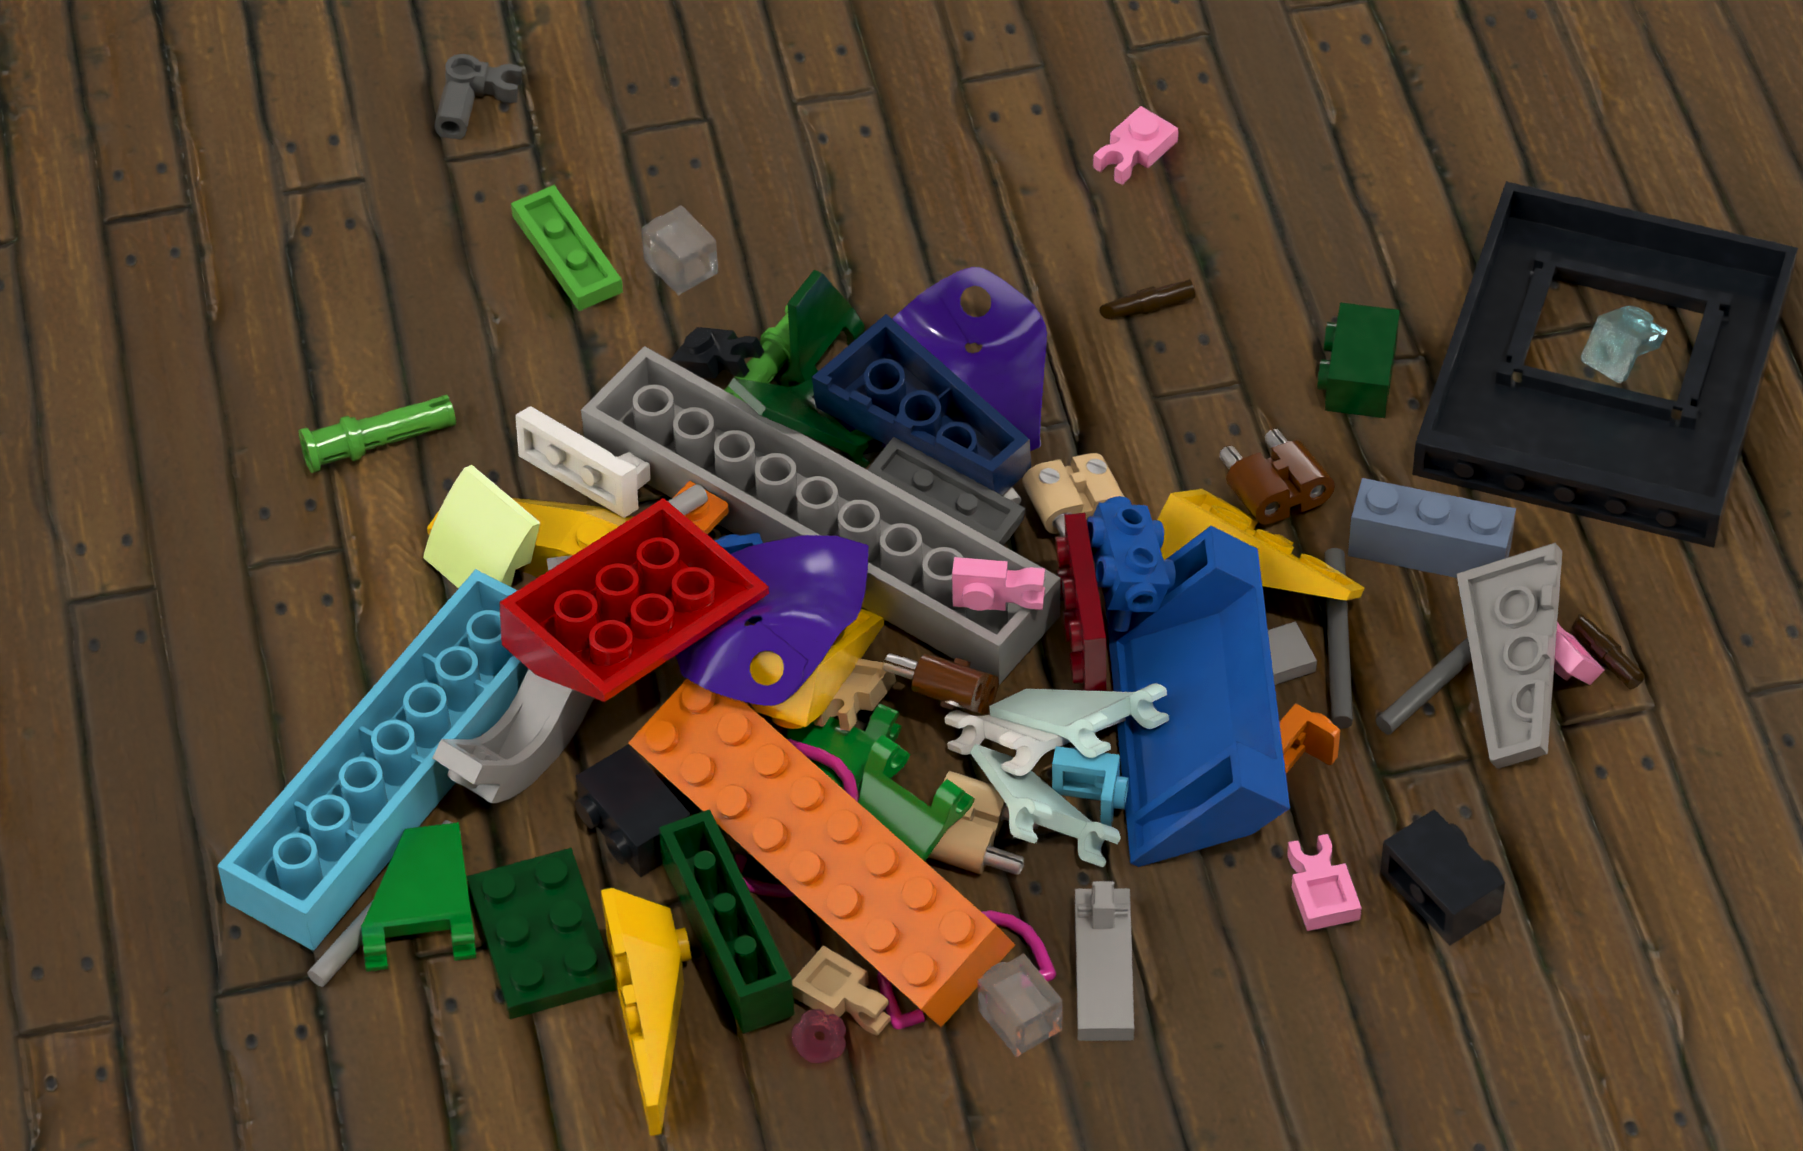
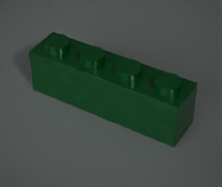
[659,809,795,1034]

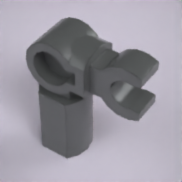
[434,54,522,140]

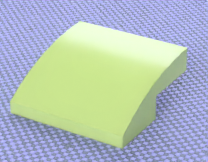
[423,465,540,588]

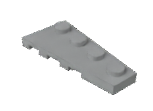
[1457,543,1562,769]

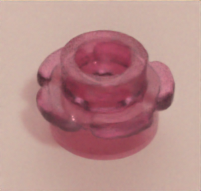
[791,1009,846,1063]

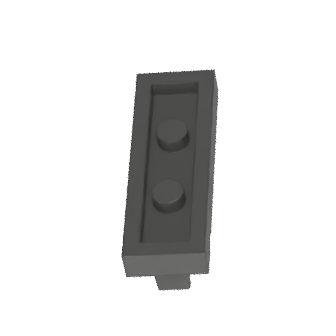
[867,437,1025,546]

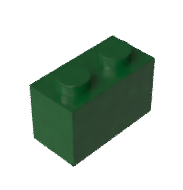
[1317,302,1400,418]

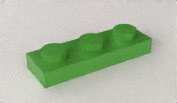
[511,185,623,311]

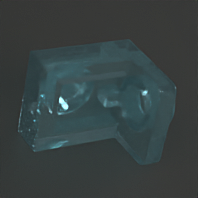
[1581,306,1668,383]

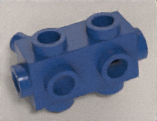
[1087,496,1176,632]

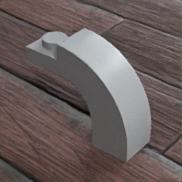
[432,669,594,803]

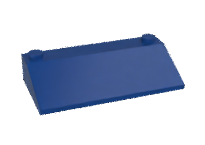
[1105,526,1290,867]

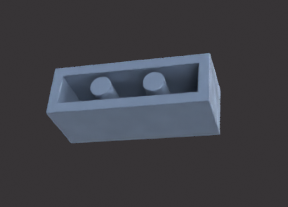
[1348,478,1516,578]

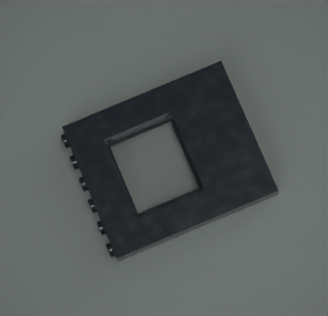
[1412,181,1798,548]

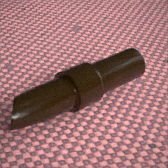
[1099,279,1195,319]
[1572,613,1645,689]

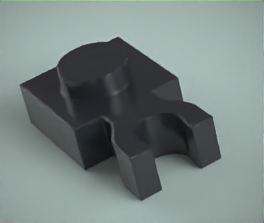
[670,327,765,379]

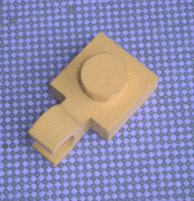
[792,946,891,1035]

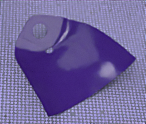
[835,267,1047,451]
[676,535,869,706]

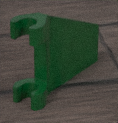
[780,270,865,387]
[728,378,882,468]

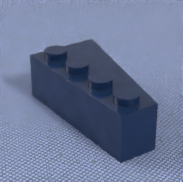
[812,314,1031,495]

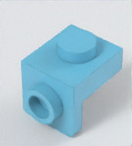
[1052,746,1129,827]

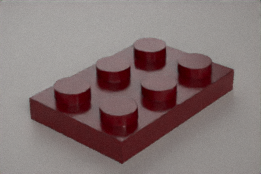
[1056,513,1106,691]

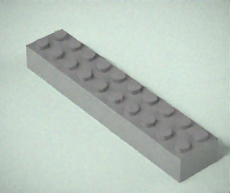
[581,346,1060,685]

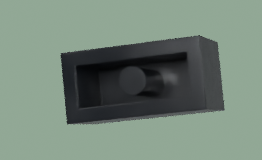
[575,744,691,878]
[1380,809,1505,945]

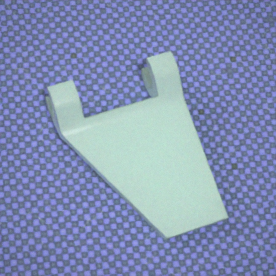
[989,683,1169,758]
[970,744,1121,867]

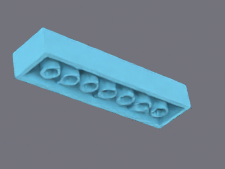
[217,569,528,951]

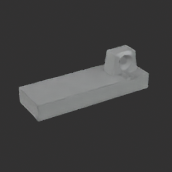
[1075,881,1134,1041]

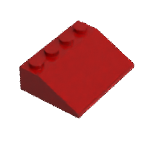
[499,498,769,702]

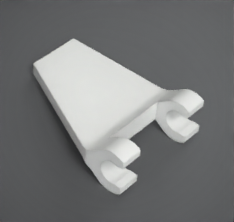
[945,710,1125,776]

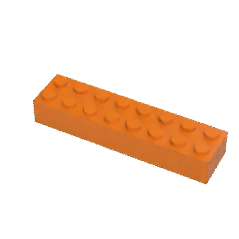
[628,679,1015,1027]

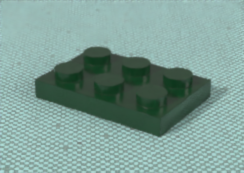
[466,847,617,1020]

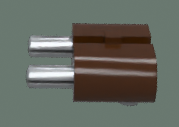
[1220,429,1335,525]
[883,653,999,714]

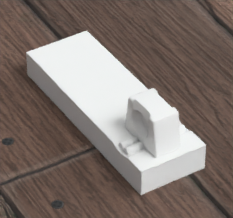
[516,406,651,518]

